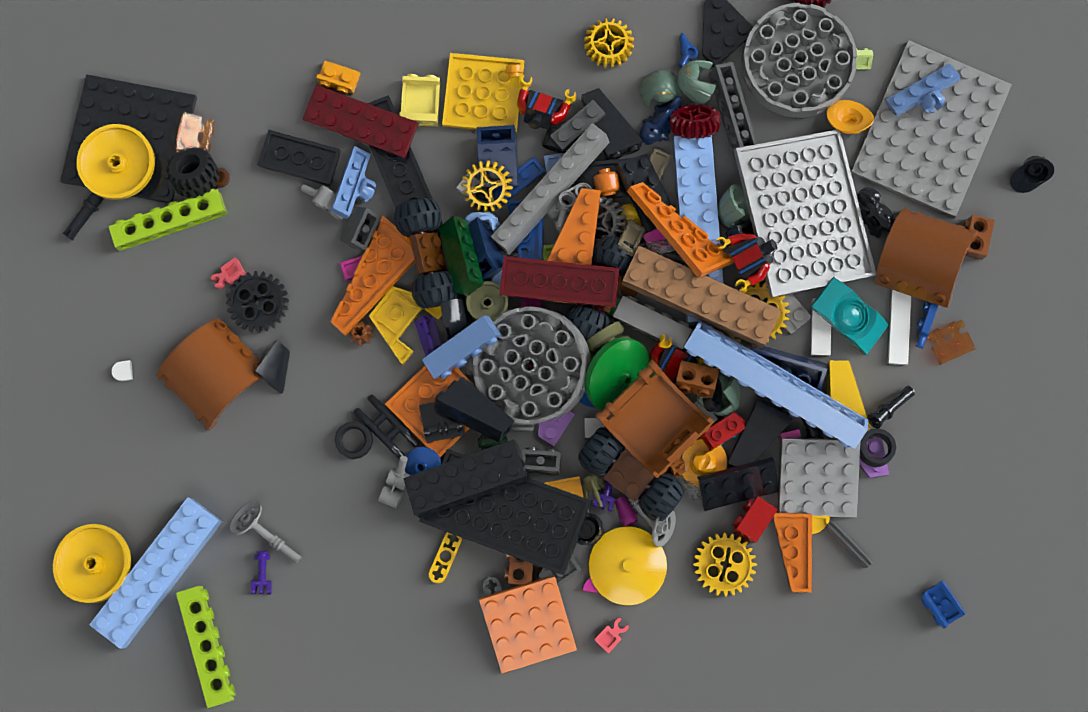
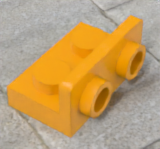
[316,61,361,95]

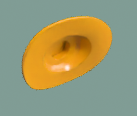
[827,100,874,134]
[681,439,727,488]

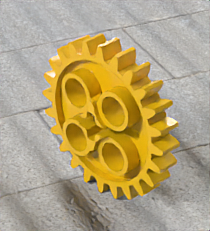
[741,283,790,343]
[693,533,757,597]

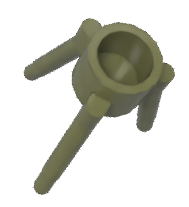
[582,474,618,514]

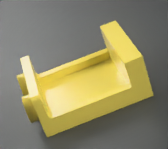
[400,74,441,127]

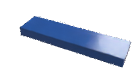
[475,157,546,213]

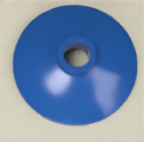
[405,447,442,476]

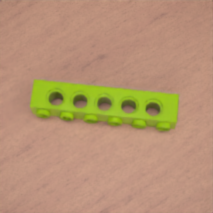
[108,189,228,251]
[176,586,236,708]

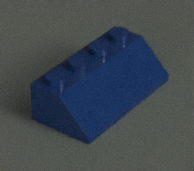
[750,344,827,391]

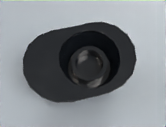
[1010,156,1054,193]

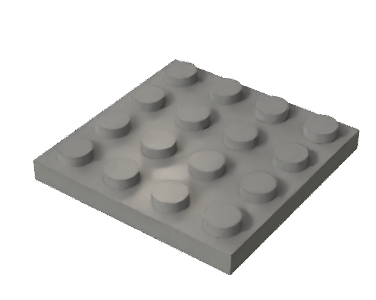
[778,437,860,517]

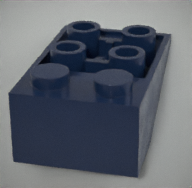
[477,125,518,188]
[469,217,504,282]

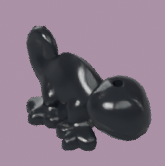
[857,187,896,238]

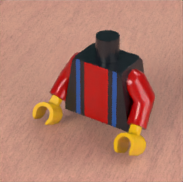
[517,75,576,129]
[716,233,777,293]
[650,334,710,383]

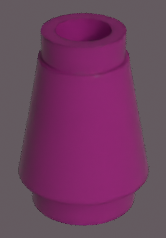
[615,496,638,527]

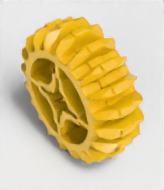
[584,18,634,68]
[461,160,513,212]

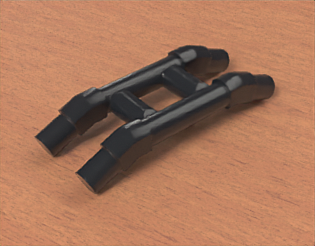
[354,394,420,460]

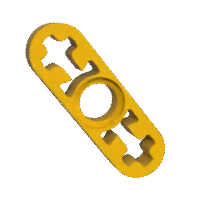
[429,532,462,583]

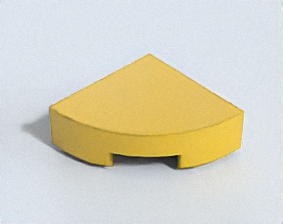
[812,515,830,534]

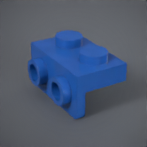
[921,580,966,629]

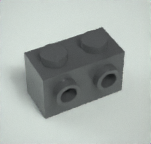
[340,206,381,250]
[521,447,561,475]

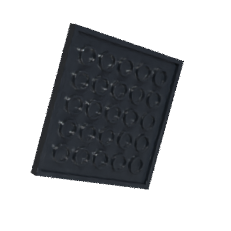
[60,74,197,203]

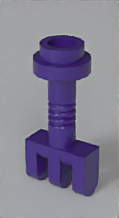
[593,467,615,512]
[251,551,272,595]

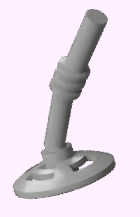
[628,497,676,547]
[230,501,301,563]

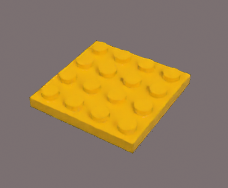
[442,53,524,133]

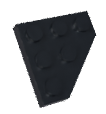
[702,0,753,67]

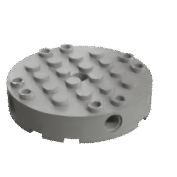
[742,3,857,118]
[473,307,591,424]

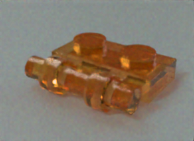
[174,112,215,151]
[927,320,976,365]

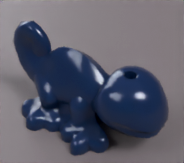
[640,96,682,145]

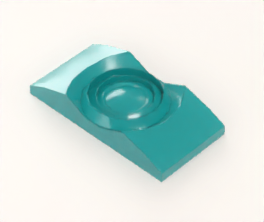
[810,277,889,355]

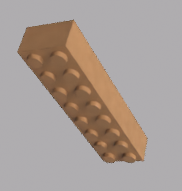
[621,246,781,349]

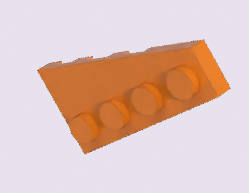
[773,513,812,593]

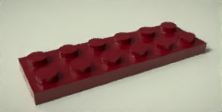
[302,85,419,158]
[499,256,620,307]

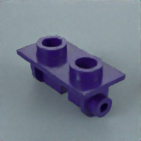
[414,316,442,356]

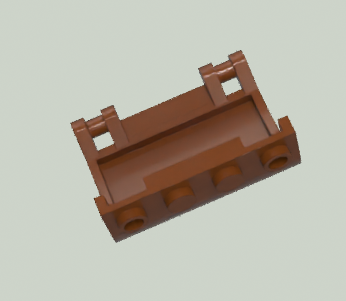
[874,208,978,308]
[156,318,263,431]
[595,360,714,478]

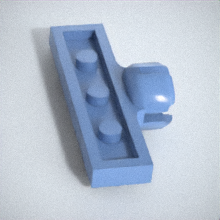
[886,63,960,117]
[330,146,376,219]

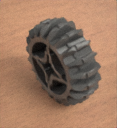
[594,197,627,244]

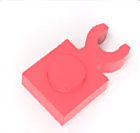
[211,257,246,290]
[594,618,629,653]

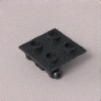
[419,402,464,443]

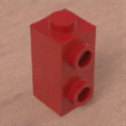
[700,412,746,451]

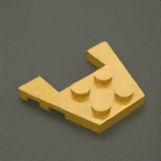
[369,286,443,365]

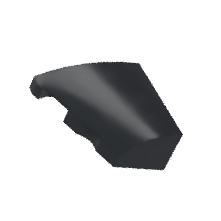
[254,340,290,394]

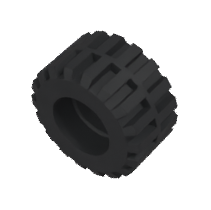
[166,147,220,198]

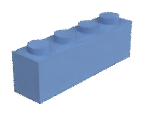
[422,316,501,380]

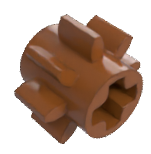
[349,321,374,347]
[665,458,685,478]

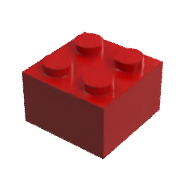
[732,496,778,544]

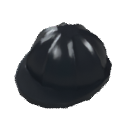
[577,512,604,546]

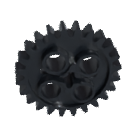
[226,271,289,333]

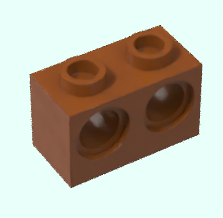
[963,215,995,260]
[675,360,719,398]
[504,554,533,585]

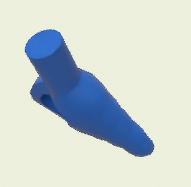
[678,33,698,68]

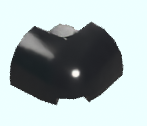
[441,299,468,340]

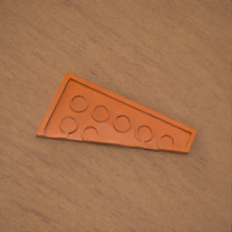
[627,182,734,278]
[529,188,601,305]
[330,216,415,336]

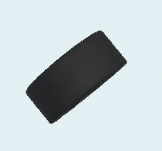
[335,421,373,459]
[860,429,897,467]

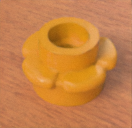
[505,65,523,77]

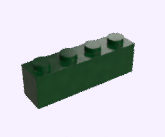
[439,216,484,296]

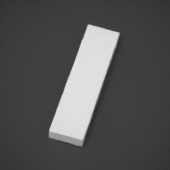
[888,290,911,365]

